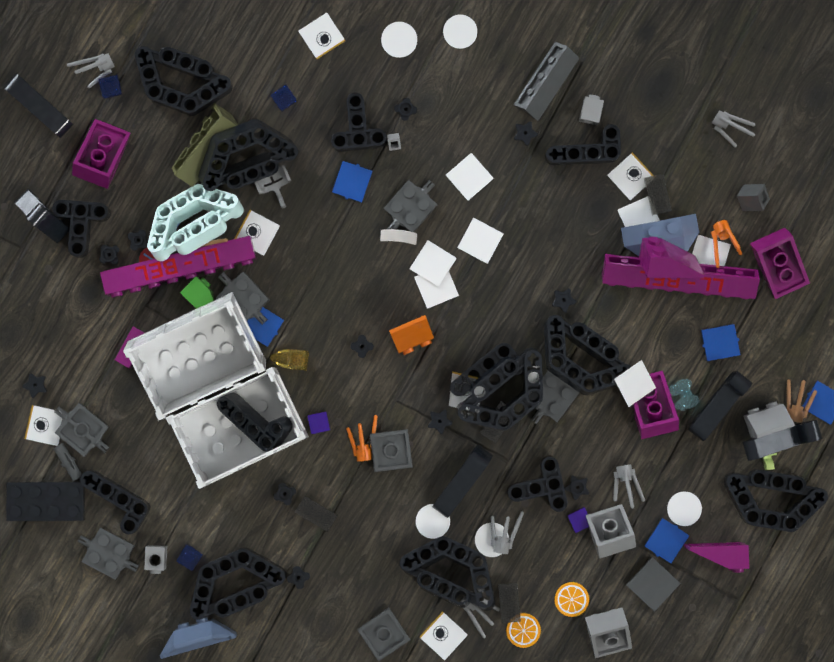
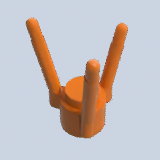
[711,220,742,268]
[346,415,378,461]

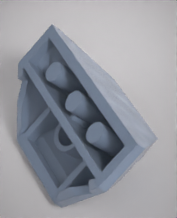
[621,214,699,256]
[160,617,238,659]

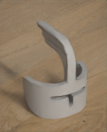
[254,165,291,208]

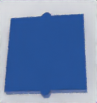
[332,161,373,203]
[247,307,284,347]
[701,324,740,361]
[802,381,834,425]
[644,518,689,563]

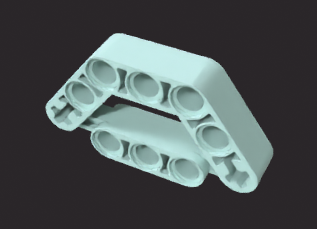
[147,184,244,261]

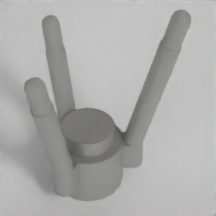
[67,53,115,88]
[712,110,755,147]
[613,464,645,509]
[491,511,524,554]
[461,591,500,638]

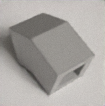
[387,133,401,151]

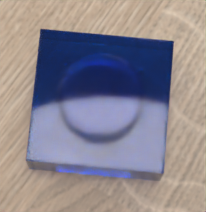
[99,75,122,99]
[270,85,297,112]
[176,544,203,571]

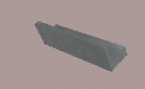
[514,42,579,121]

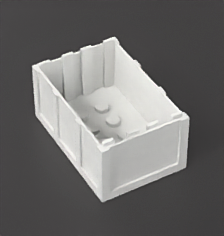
[123,292,266,420]
[166,367,309,489]

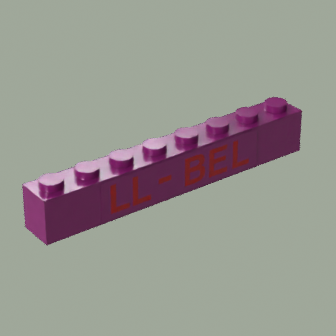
[100,236,257,298]
[602,254,760,299]

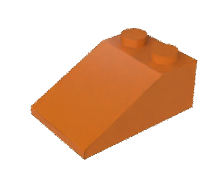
[389,315,434,355]

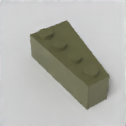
[172,103,238,187]

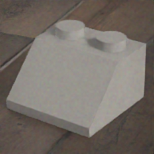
[744,401,795,438]
[586,504,636,558]
[585,608,632,658]

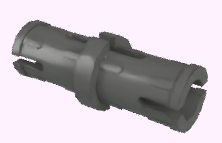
[53,442,82,481]

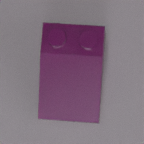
[72,119,131,189]
[750,228,810,299]
[639,237,704,278]
[632,371,679,440]
[684,542,749,573]

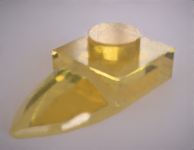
[270,349,309,371]

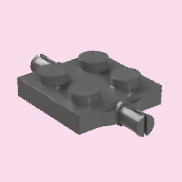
[384,180,438,232]
[216,272,270,325]
[529,370,579,424]
[54,403,110,457]
[78,528,139,580]

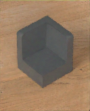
[737,184,770,211]

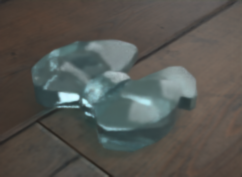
[669,379,699,411]

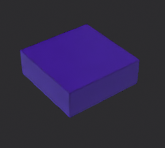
[308,412,330,434]
[567,507,589,533]

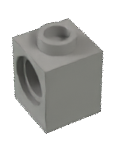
[579,95,604,126]
[144,545,167,574]

